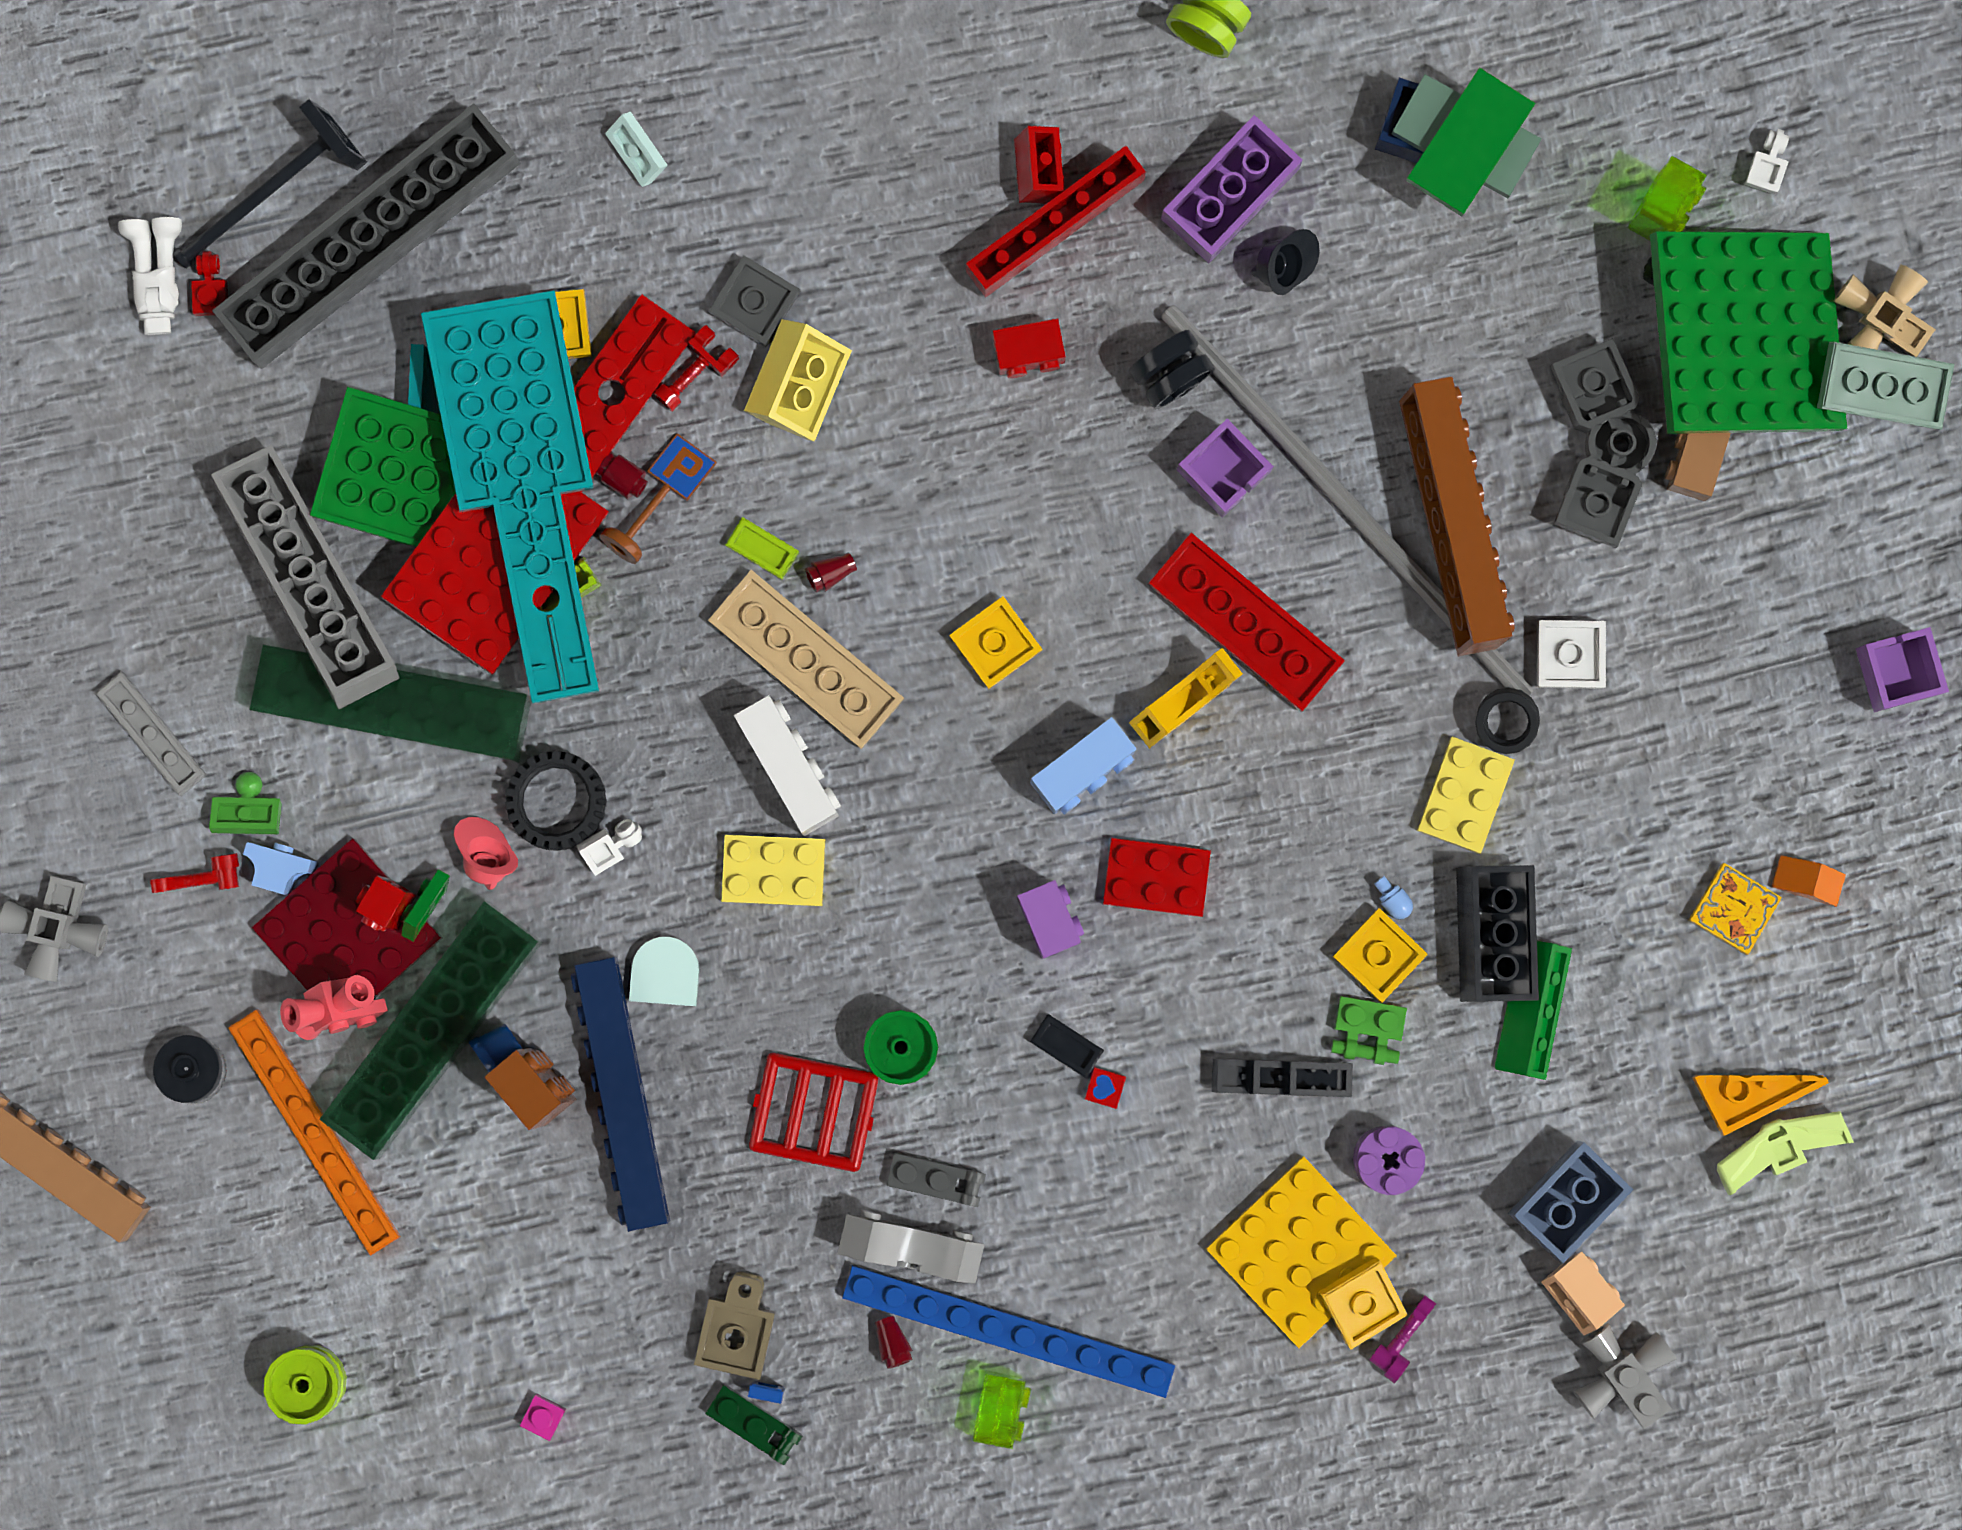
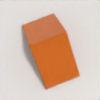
[1771,855,1846,907]

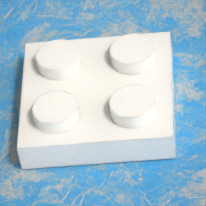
[1537,620,1606,689]

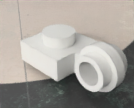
[1744,129,1789,195]
[576,819,642,876]

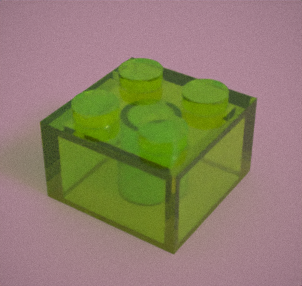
[1627,156,1707,241]

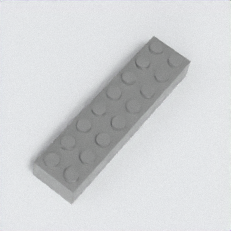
[211,444,399,709]

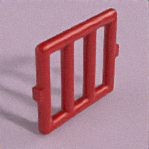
[749,1052,879,1172]

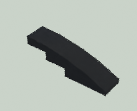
[1212,1059,1353,1097]

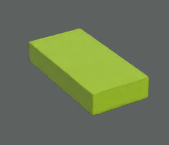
[725,517,800,581]

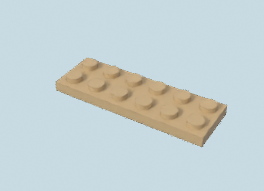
[708,570,904,750]

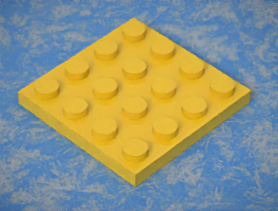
[1205,1156,1397,1348]

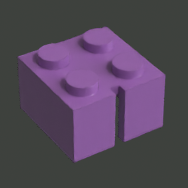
[1177,418,1274,518]
[1856,627,1949,712]
[1017,880,1084,959]

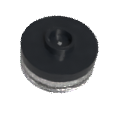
[153,1035,227,1105]

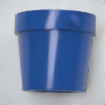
[469,1024,522,1072]

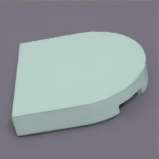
[629,937,700,1006]

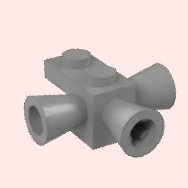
[0,876,108,982]
[1574,1323,1677,1429]

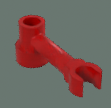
[150,853,239,893]

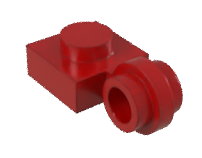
[191,251,228,316]

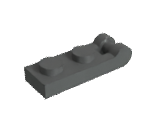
[887,1152,986,1207]

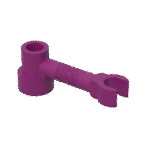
[1369,1295,1436,1384]

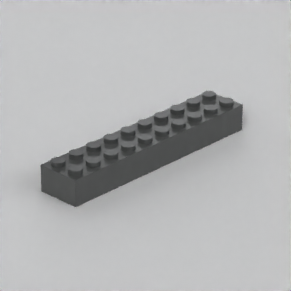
[212,103,521,369]

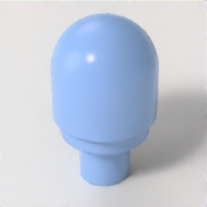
[1374,876,1413,920]

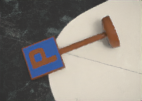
[600,434,717,564]

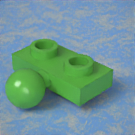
[209,772,282,834]

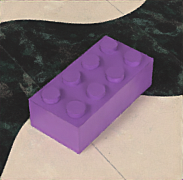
[1161,115,1303,264]

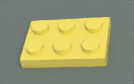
[1417,736,1515,854]
[721,835,826,906]

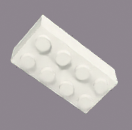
[734,695,841,836]

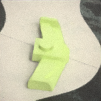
[1717,1111,1854,1195]

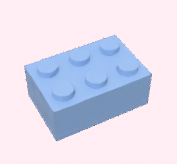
[1030,717,1136,815]

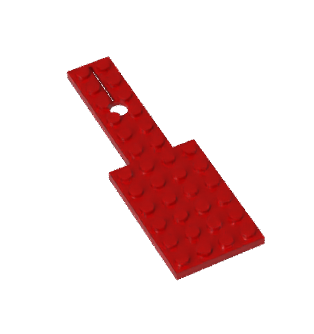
[381,294,696,676]

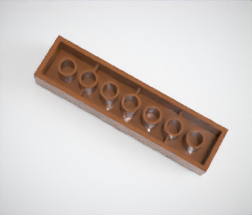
[1399,377,1515,657]

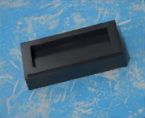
[1030,1014,1104,1078]

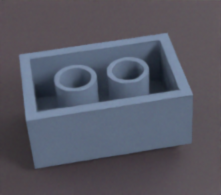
[1508,1141,1634,1264]

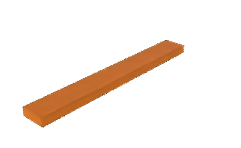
[228,1009,401,1256]

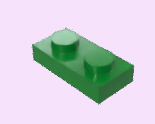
[400,869,450,942]

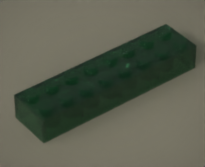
[249,644,531,763]
[319,901,543,1160]

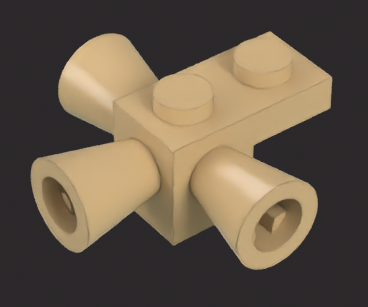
[1833,264,1936,357]

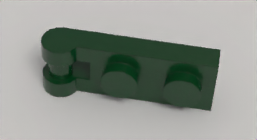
[705,1384,803,1465]

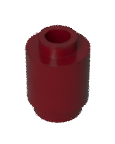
[596,452,648,500]

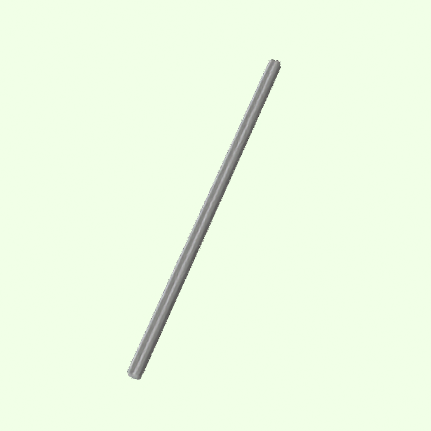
[1162,305,1533,696]

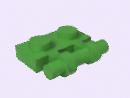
[1331,996,1407,1065]

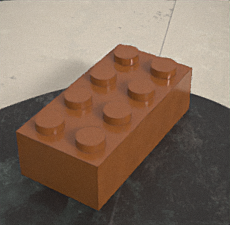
[485,1048,577,1130]

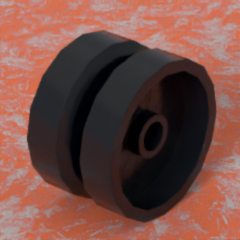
[1129,330,1215,410]

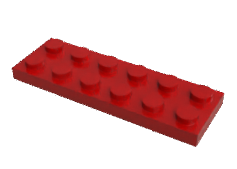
[1148,532,1345,712]

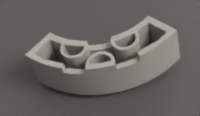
[837,1210,984,1284]

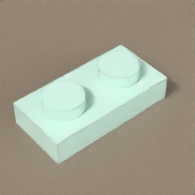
[605,112,668,187]

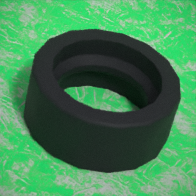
[1475,687,1540,754]

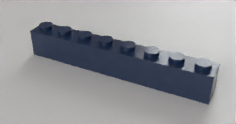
[571,957,671,1232]

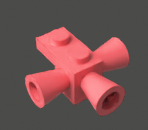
[280,975,388,1040]

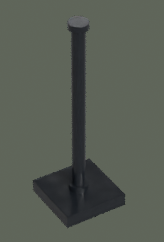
[173,99,367,269]

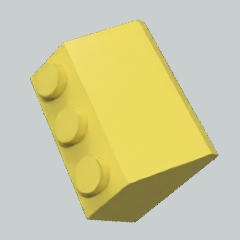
[744,319,852,441]

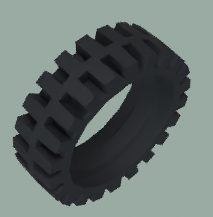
[505,751,607,851]

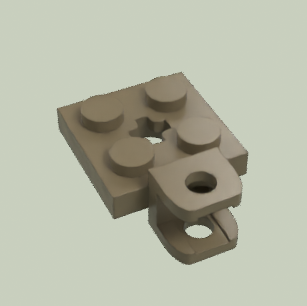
[694,1271,776,1380]

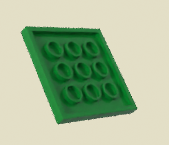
[310,387,456,547]

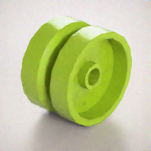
[1166,0,1251,59]
[263,1345,347,1425]

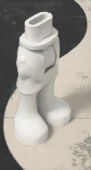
[118,217,182,335]

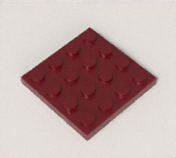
[251,838,443,999]

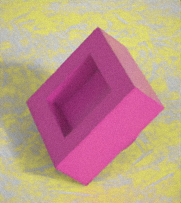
[520,1394,566,1441]

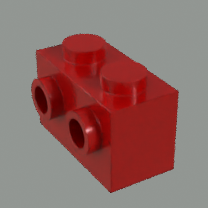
[1014,126,1064,204]
[992,318,1066,378]
[356,876,417,932]

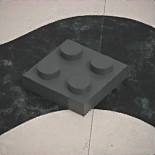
[709,255,801,347]

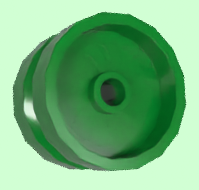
[863,1010,939,1085]

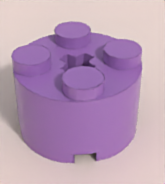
[1353,1126,1426,1195]

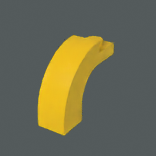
[1129,648,1243,749]

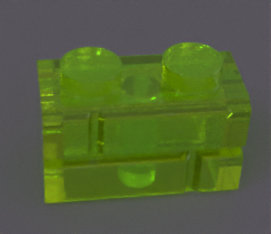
[972,1371,1031,1449]

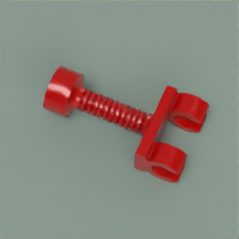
[653,325,739,412]

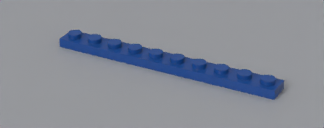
[842,1265,1176,1398]

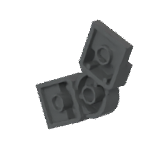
[1550,338,1656,548]

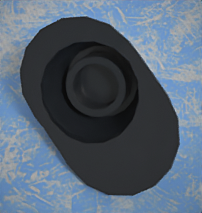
[1251,229,1320,295]

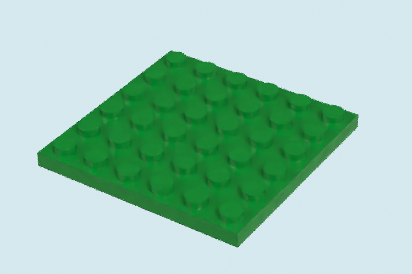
[1650,231,1847,434]

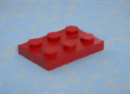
[1103,838,1211,917]

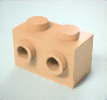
[1541,1251,1625,1336]

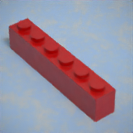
[966,146,1146,298]

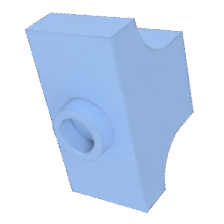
[243,842,318,895]

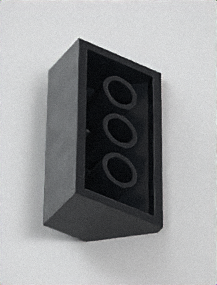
[1456,865,1539,1002]

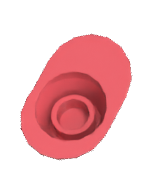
[453,817,518,890]

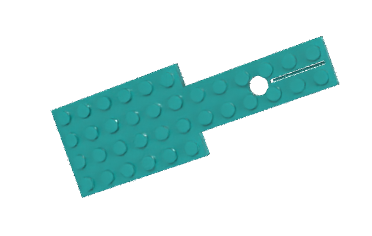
[421,290,599,704]

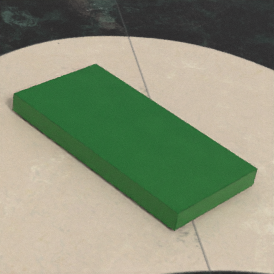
[1406,67,1536,217]

